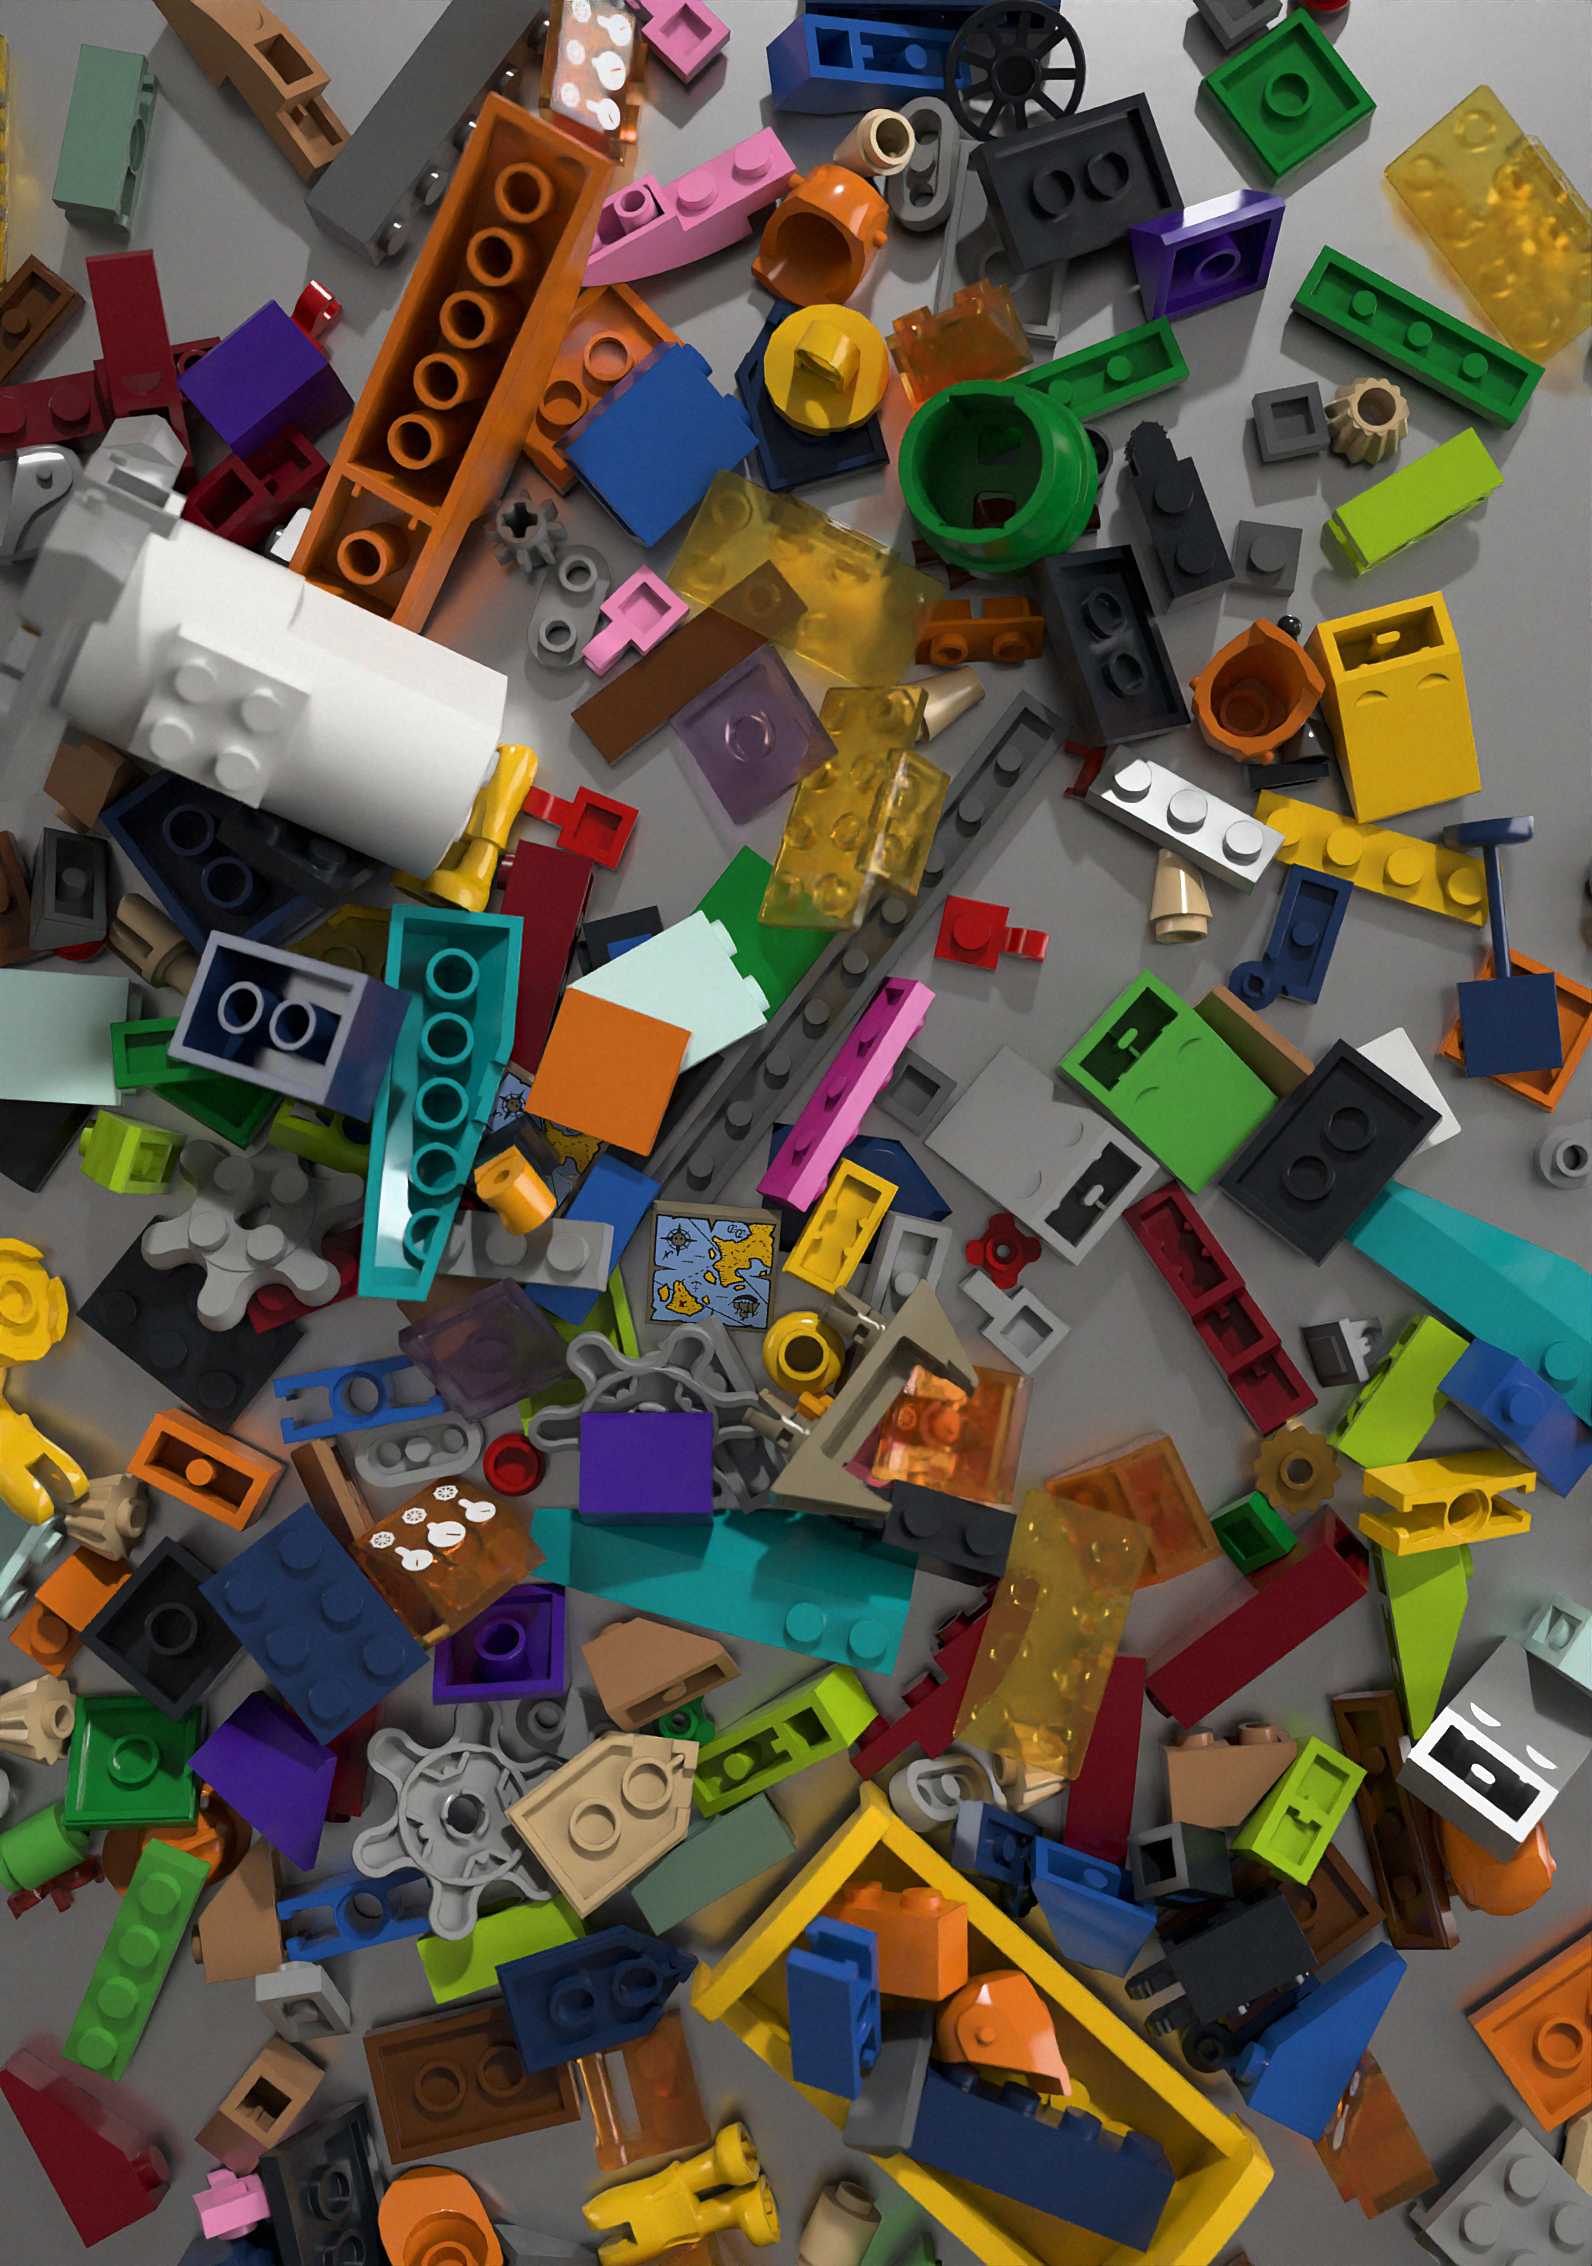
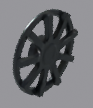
[944,0,1086,142]

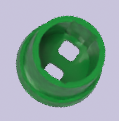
[898,380,1098,580]

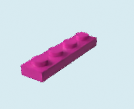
[756,976,936,1213]

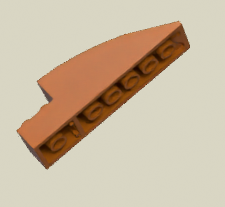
[288,92,615,634]

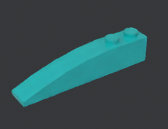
[357,903,524,1303]
[1342,1181,1592,1434]
[519,1508,916,1676]

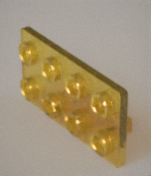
[1384,85,1592,366]
[667,468,946,700]
[758,685,951,933]
[953,1488,1153,1780]

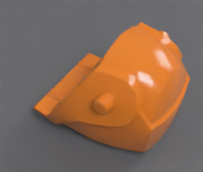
[751,163,890,310]
[1189,618,1326,766]
[1427,1805,1556,1916]
[934,1969,1072,2096]

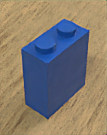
[551,342,760,548]

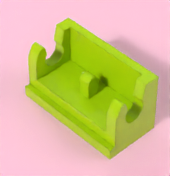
[1228,1735,1367,1886]

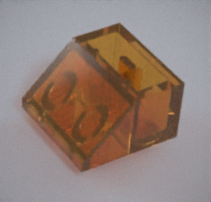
[885,278,1034,415]
[1044,1429,1225,1599]

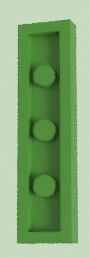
[60,1837,212,2083]

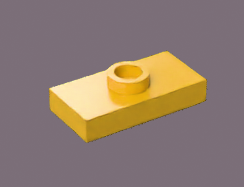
[781,1157,899,1298]

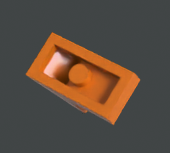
[8,1545,137,1678]

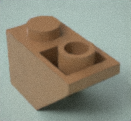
[1158,1721,1298,1828]
[194,2033,325,2178]

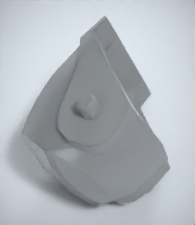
[0,444,85,567]

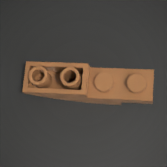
[152,0,351,182]

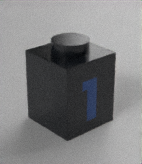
[575,905,665,977]
[1127,1821,1234,1911]

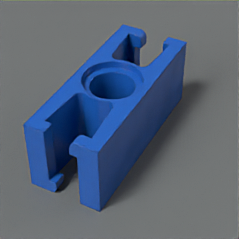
[521,1152,663,1327]
[272,1349,452,1444]
[276,1867,432,1962]
[785,1914,881,2101]

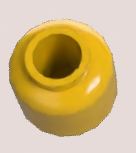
[762,1311,845,1396]

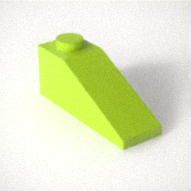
[78,1110,188,1195]
[1367,1538,1474,1740]
[692,1663,879,1819]

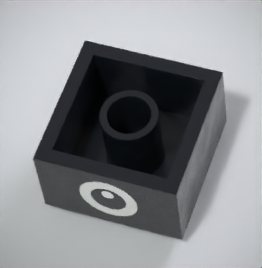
[76,1535,248,1724]

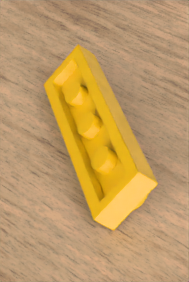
[1250,789,1504,930]

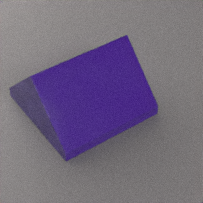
[1128,189,1286,322]
[178,299,355,462]
[579,1412,714,1526]
[432,1583,573,1705]
[186,1690,337,1872]

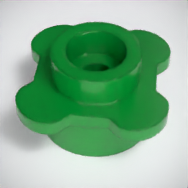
[651,1695,715,1746]

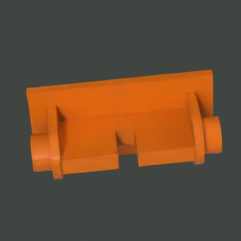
[913,595,1045,666]

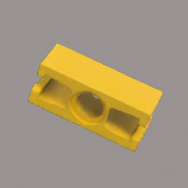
[1358,1448,1537,1556]

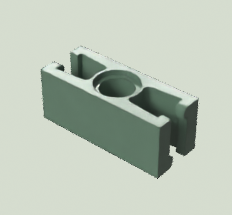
[52,44,159,234]
[626,1788,796,1936]

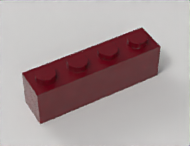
[497,839,599,1076]

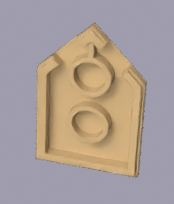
[504,1730,700,1919]

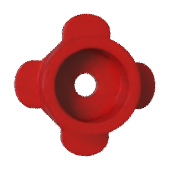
[965,1213,1042,1289]

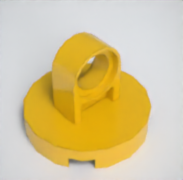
[764,304,890,436]
[0,1238,69,1368]

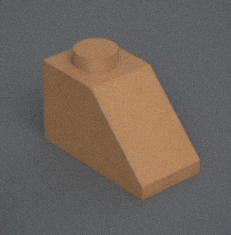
[43,733,152,839]
[580,1617,741,1733]
[191,1835,293,1984]

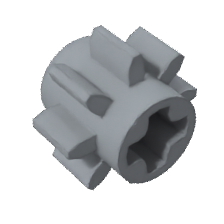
[484,489,568,575]

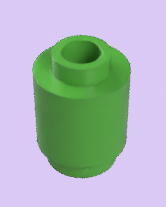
[0,1802,94,1893]

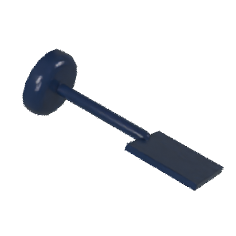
[1443,816,1564,1078]

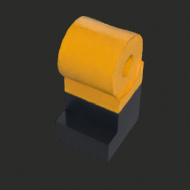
[474,1112,561,1236]

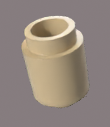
[797,2181,882,2266]

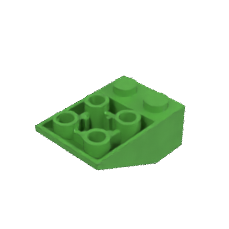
[1053,968,1281,1196]

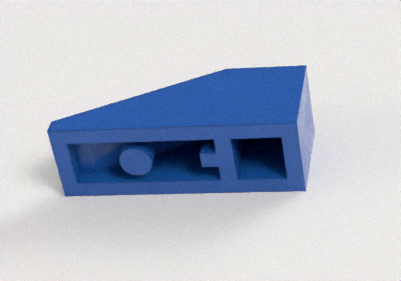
[766,13,972,115]
[1437,1338,1592,1499]
[1235,1941,1408,2143]

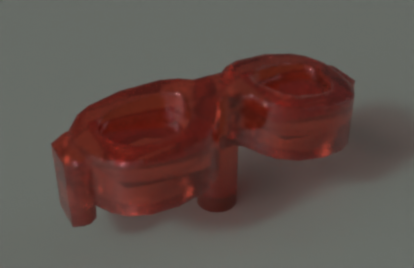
[1063,740,1108,800]
[7,1858,105,1920]

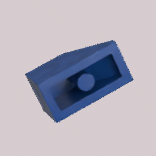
[1030,1835,1157,1979]

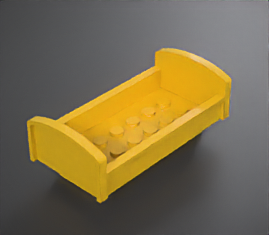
[689,1779,1274,2266]

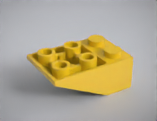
[1303,590,1482,826]

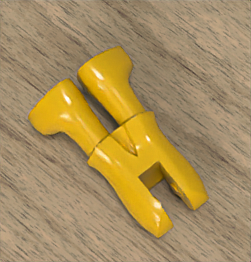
[388,742,538,913]
[0,1367,90,1527]
[582,2121,781,2266]

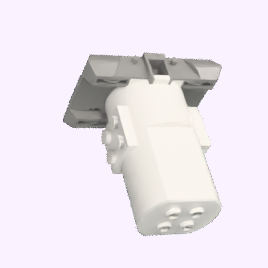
[0,414,508,880]

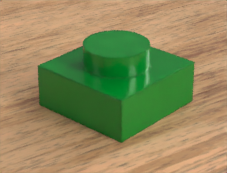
[1204,1490,1298,1575]

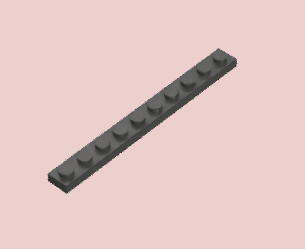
[651,689,1073,1207]

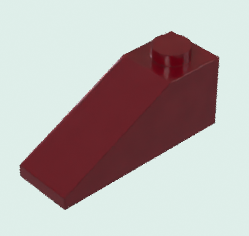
[0,2049,171,2248]

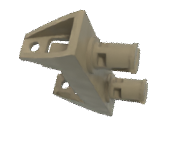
[741,1278,980,1520]

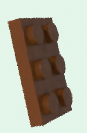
[1154,1840,1388,2033]
[362,1998,583,2165]

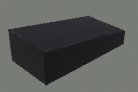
[1240,764,1330,795]

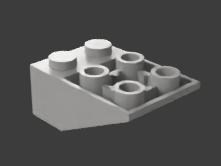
[923,1045,1160,1266]
[1396,1637,1592,1866]

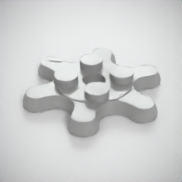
[141,1115,367,1331]
[528,1323,771,1510]
[351,1701,569,1941]

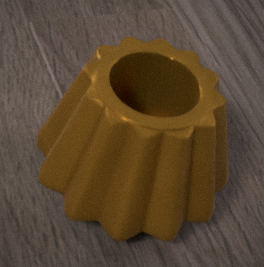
[1252,1425,1342,1515]

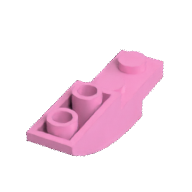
[581,126,799,287]

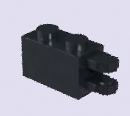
[1121,420,1236,615]
[825,1479,1017,1588]
[1124,1877,1319,2038]

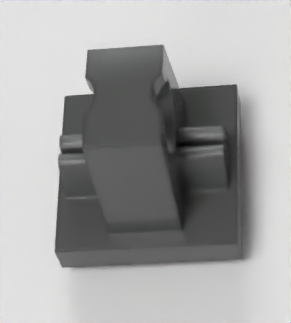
[1301,1317,1390,1388]

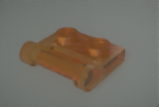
[572,2008,711,2171]

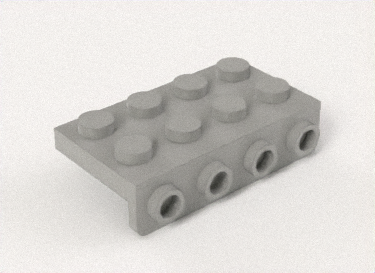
[1408,2119,1592,2266]

